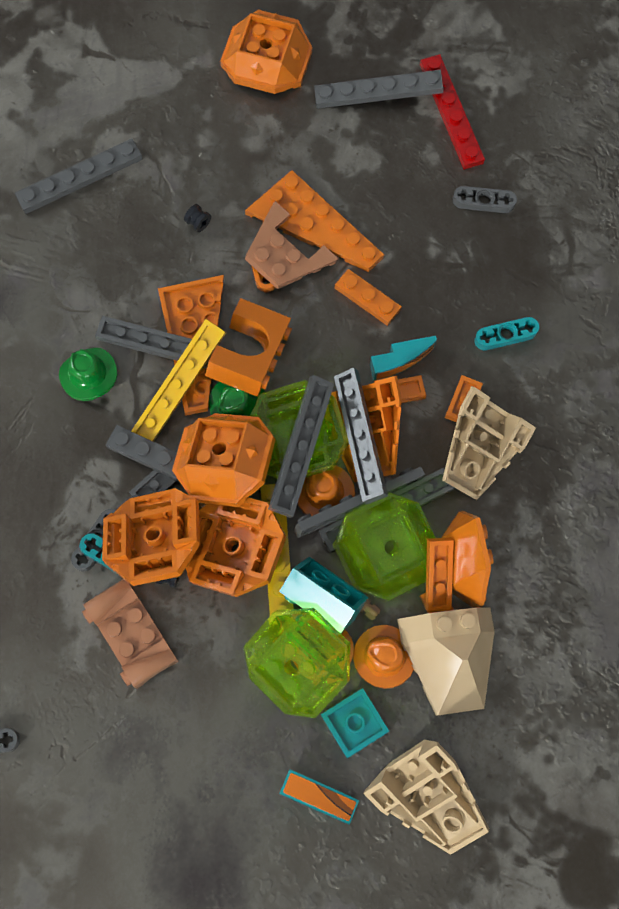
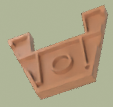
[245,201,338,289]

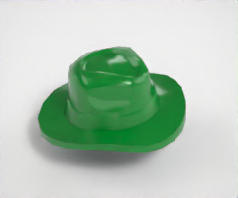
[59,348,118,401]
[209,382,268,420]

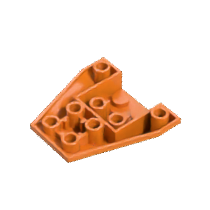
[441,511,494,608]

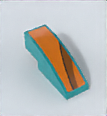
[370,336,437,381]
[279,769,359,825]

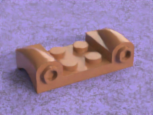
[82,579,179,689]

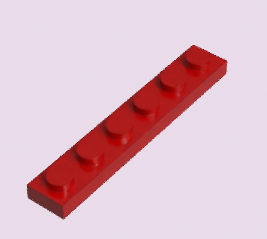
[420,54,485,170]

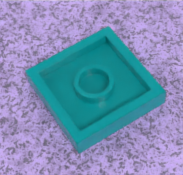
[321,688,389,758]

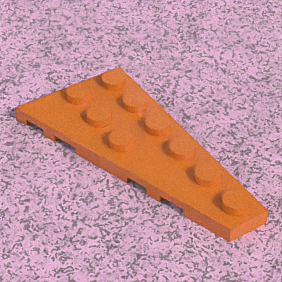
[245,170,384,272]
[158,275,224,416]

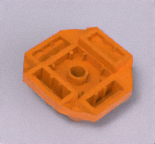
[220,10,312,94]
[172,413,276,507]
[102,488,200,586]
[186,498,287,597]

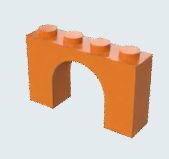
[205,298,292,397]

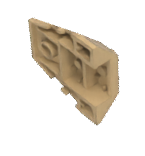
[442,386,536,500]
[398,608,494,716]
[364,740,489,855]

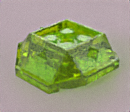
[250,380,349,479]
[333,492,435,601]
[244,608,350,718]

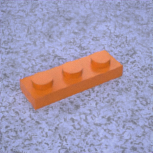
[335,269,402,326]
[425,537,454,612]

